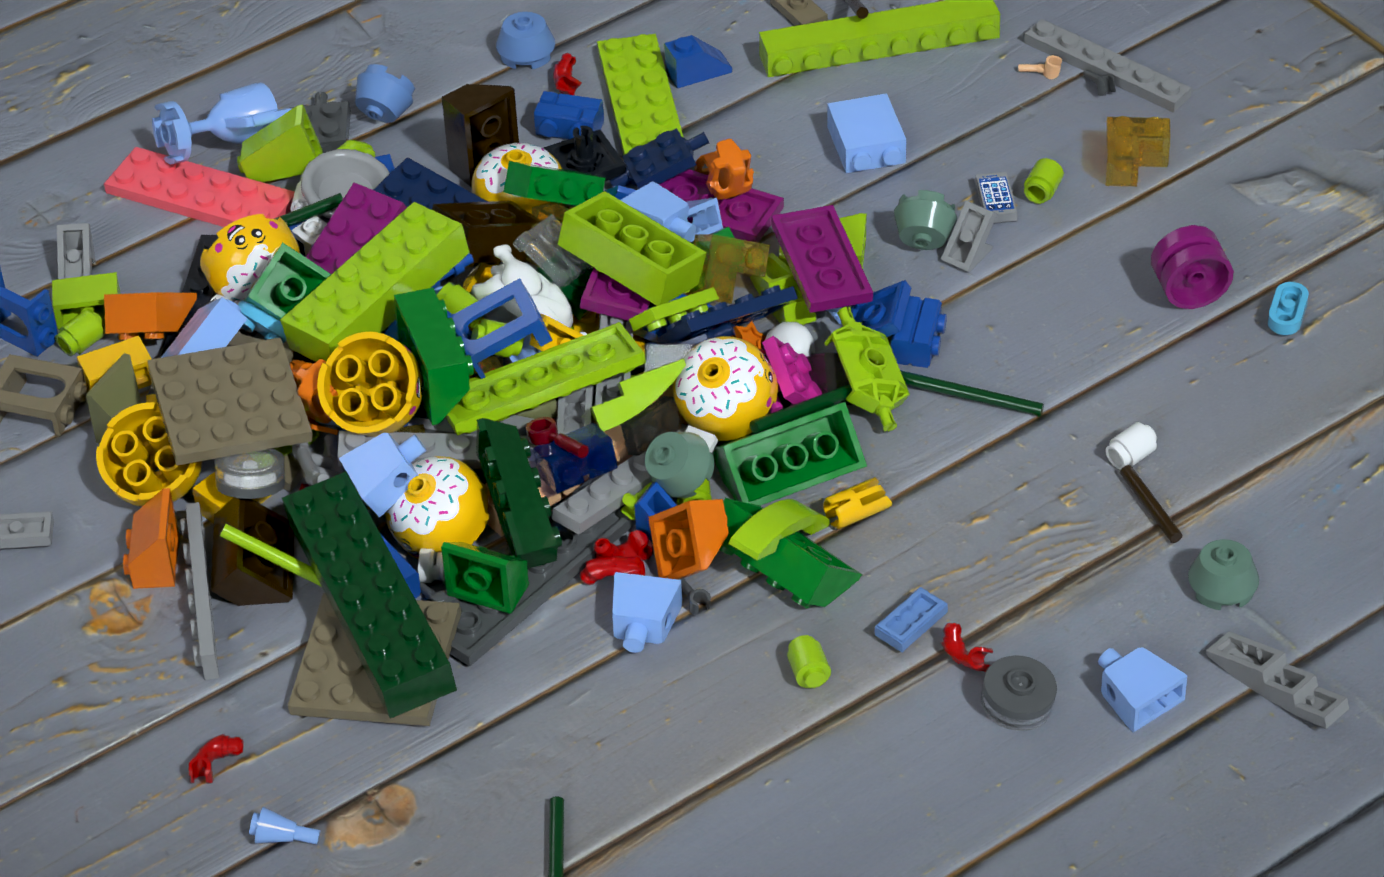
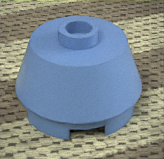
[496,12,555,69]
[355,64,415,123]

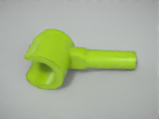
[621,482,652,520]

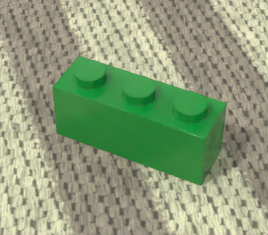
[503,161,606,206]

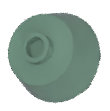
[894,190,957,250]
[645,432,714,498]
[1188,539,1259,610]

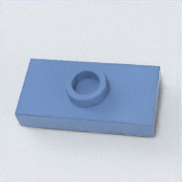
[875,587,948,652]

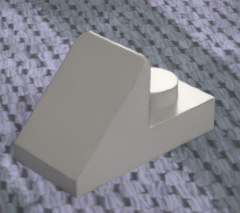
[941,201,997,272]
[57,223,96,279]

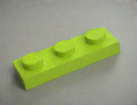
[629,287,719,332]

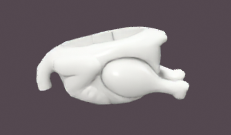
[471,244,587,336]

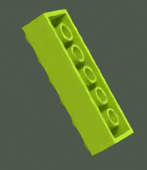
[280,202,469,362]

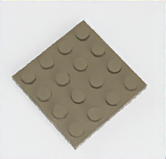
[147,337,312,466]
[288,593,462,726]

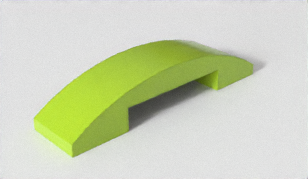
[729,499,830,560]

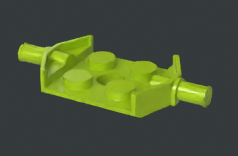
[824,307,910,432]

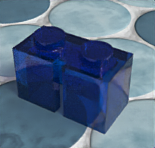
[533,423,618,493]

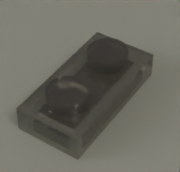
[620,396,682,456]

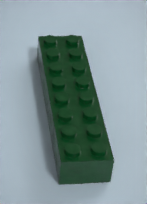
[282,471,457,719]

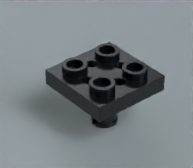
[544,126,626,181]

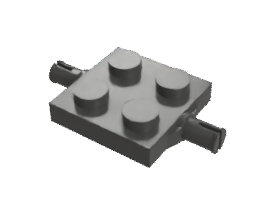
[290,92,351,153]

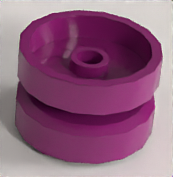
[1151,225,1234,309]

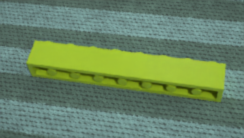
[759,0,1000,77]

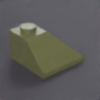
[86,353,142,444]

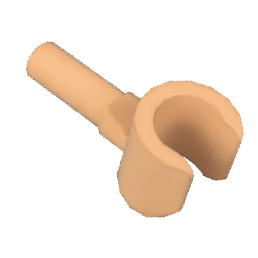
[1018,55,1062,79]

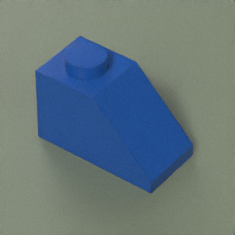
[664,35,732,89]

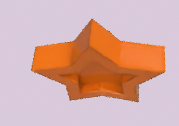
[733,321,766,350]

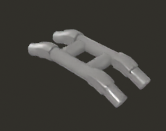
[292,435,359,494]

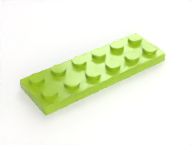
[597,34,684,156]
[445,322,646,436]

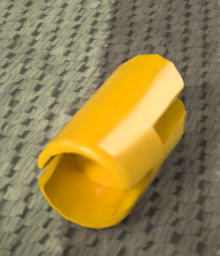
[823,477,892,529]

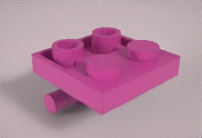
[762,336,822,413]

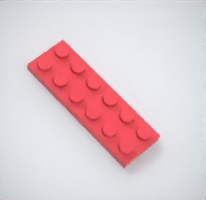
[104,147,295,227]

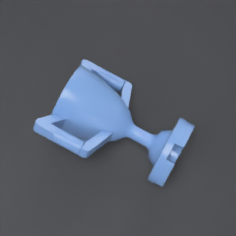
[152,82,292,165]

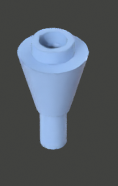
[249,807,321,845]

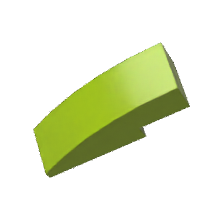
[744,253,817,325]
[590,359,686,434]

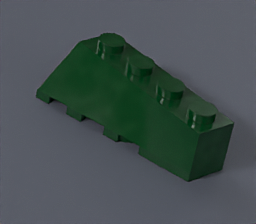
[476,418,562,569]

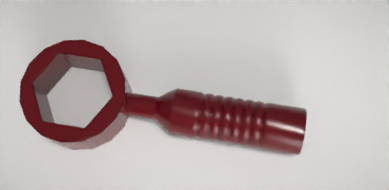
[526,417,589,458]

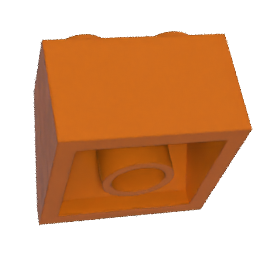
[104,292,197,340]
[123,488,180,589]
[648,499,729,580]

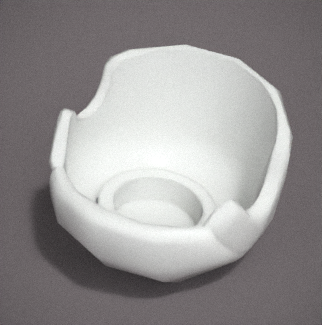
[765,322,815,359]

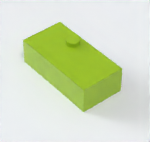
[557,191,707,306]

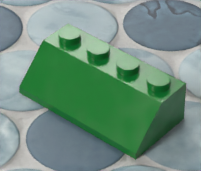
[394,288,474,425]
[712,402,867,506]
[719,498,862,608]

